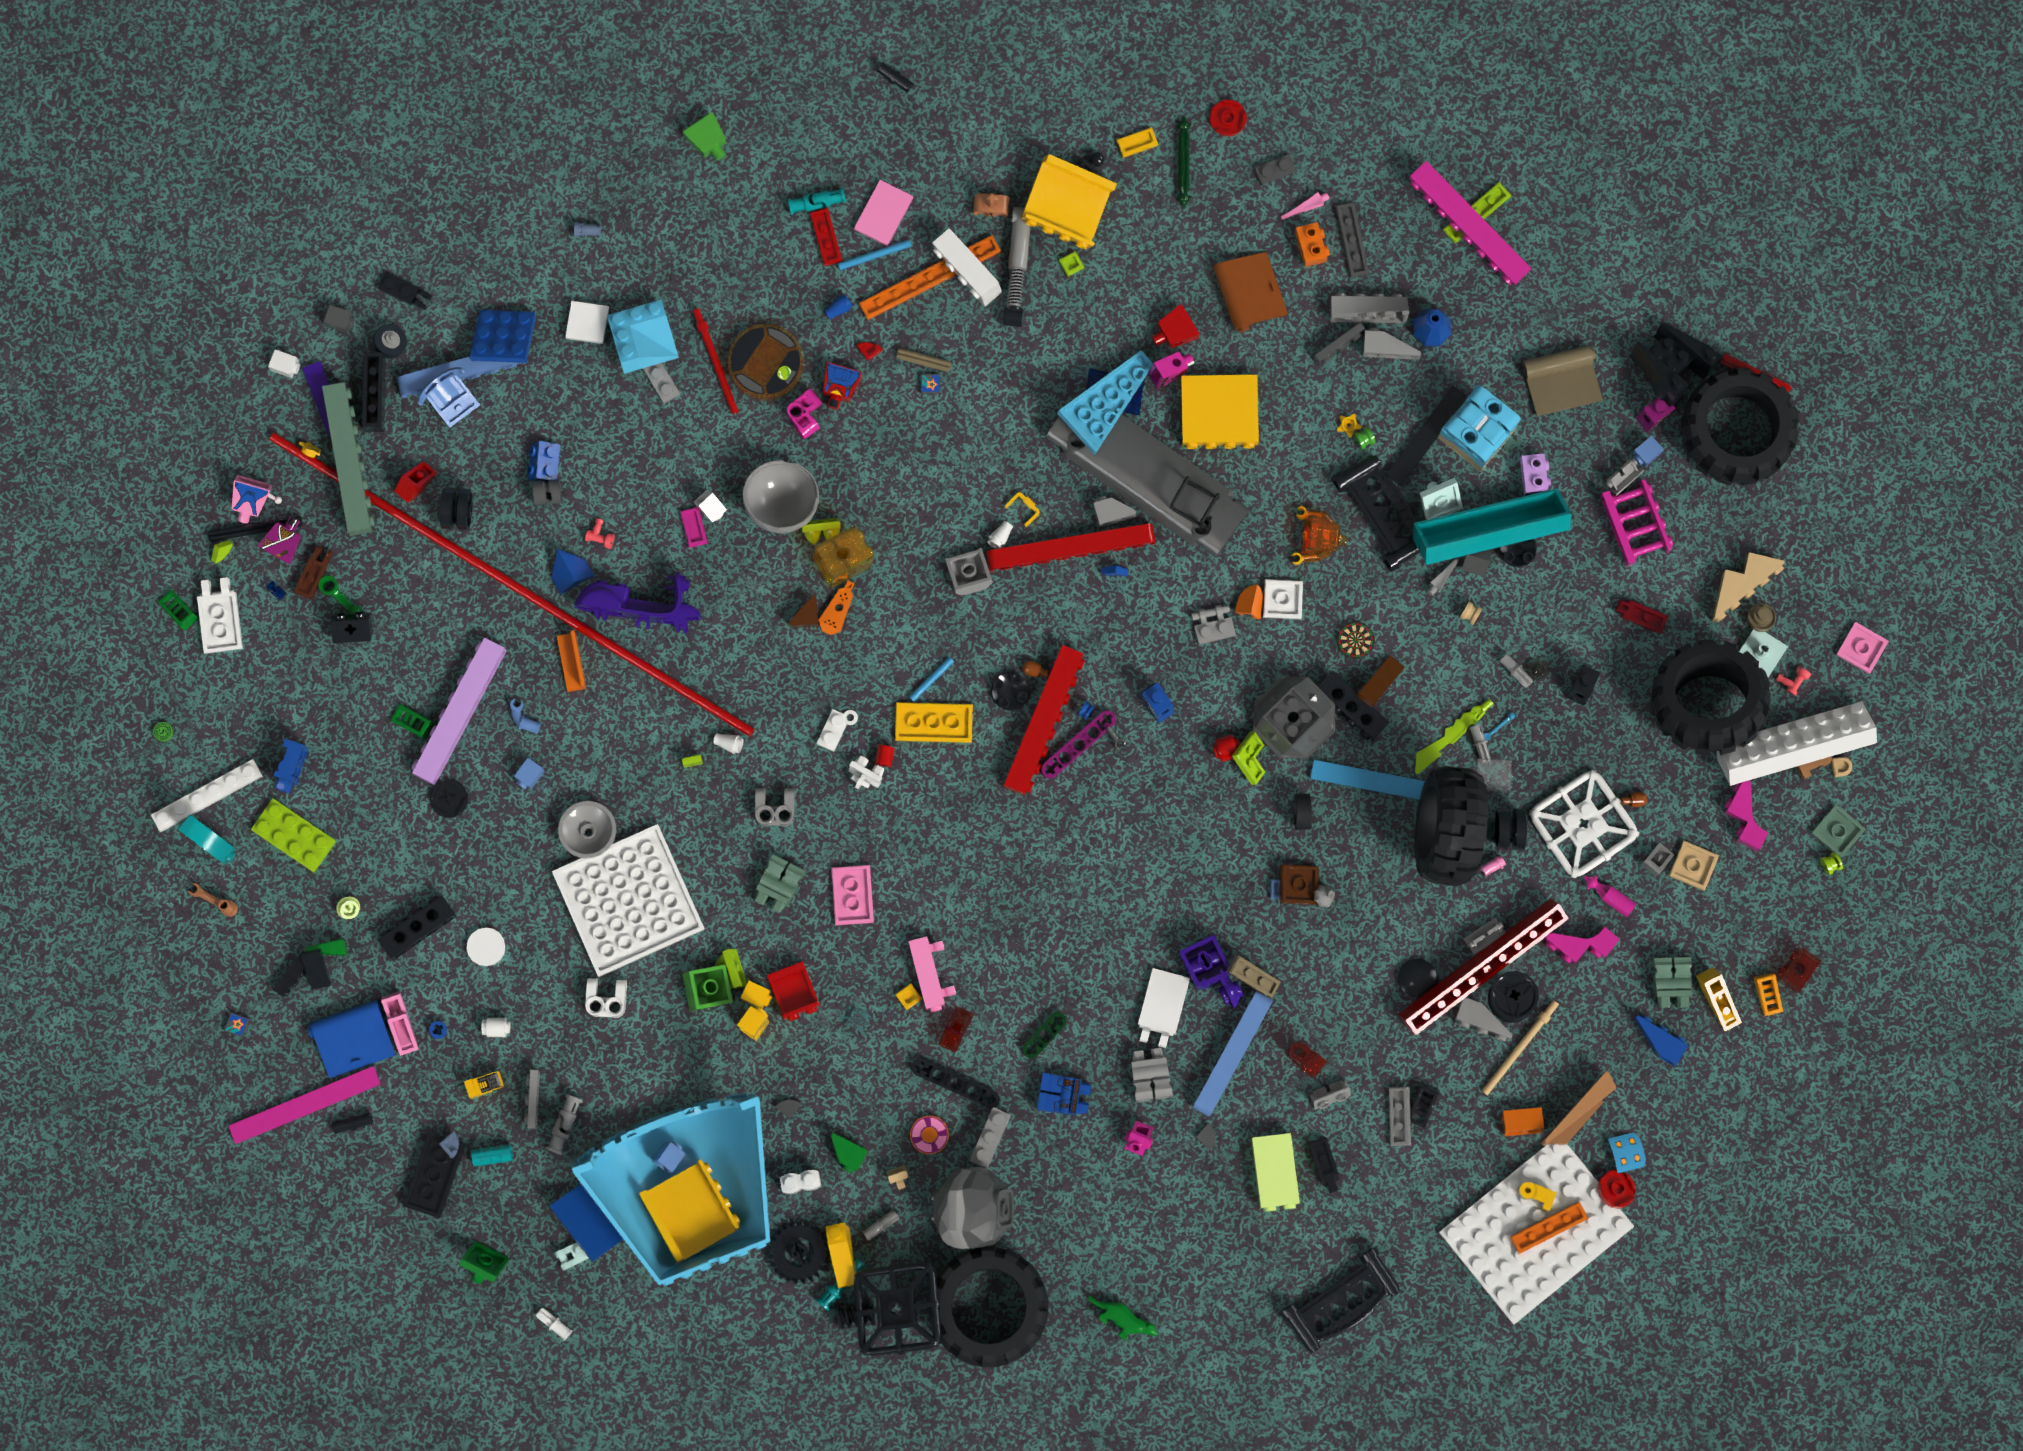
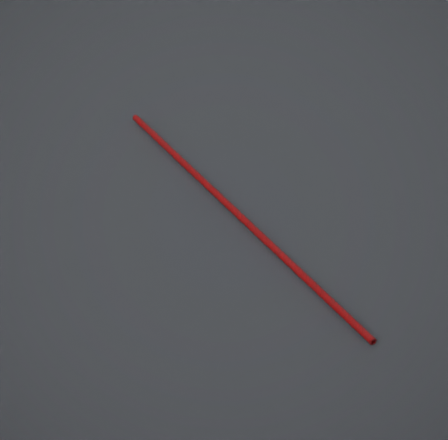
[269,432,755,737]

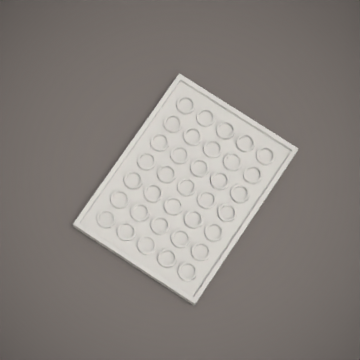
[1439,1144,1634,1325]

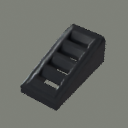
[1410,1083,1440,1128]

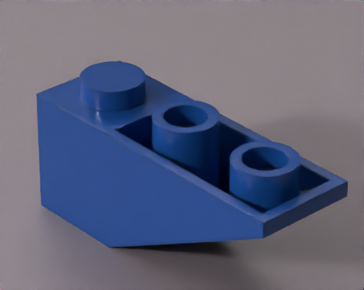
[1634,1015,1688,1066]

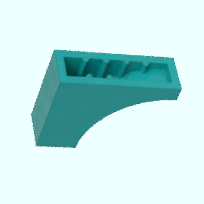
[178,815,236,865]

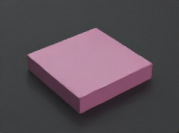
[1836,622,1889,674]

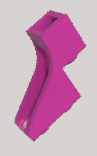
[1724,780,1768,852]
[1544,927,1620,964]

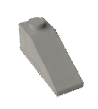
[1363,328,1421,360]

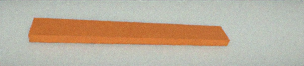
[859,235,1001,320]

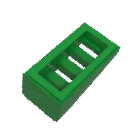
[158,589,199,631]
[390,704,435,740]
[305,939,349,956]

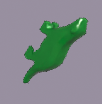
[1088,1296,1158,1341]

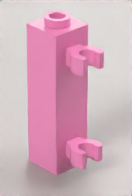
[908,937,956,1012]

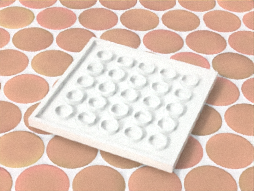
[552,824,705,977]

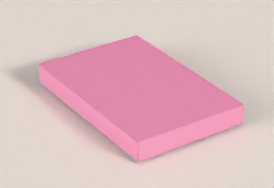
[854,180,913,246]
[831,865,874,926]

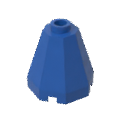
[1412,308,1451,347]

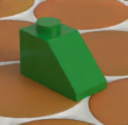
[831,1133,868,1173]

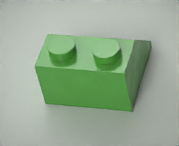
[682,965,733,1011]

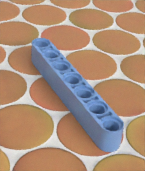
[396,356,528,398]
[1193,991,1273,1117]

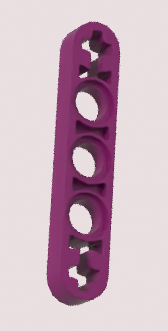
[1041,710,1116,779]

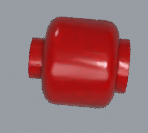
[1212,734,1240,762]

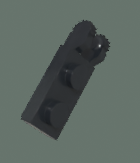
[377,272,432,310]

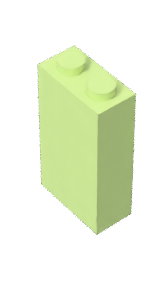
[1251,1133,1300,1212]

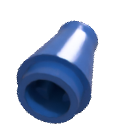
[824,294,853,320]

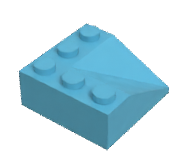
[607,300,679,374]

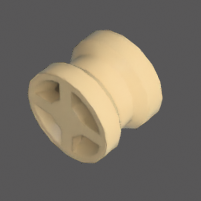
[1460,601,1482,625]

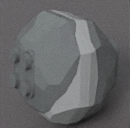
[931,1167,1014,1249]

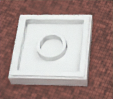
[1263,579,1303,619]

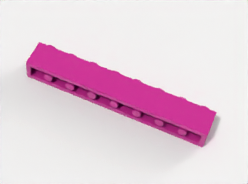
[1409,161,1532,286]

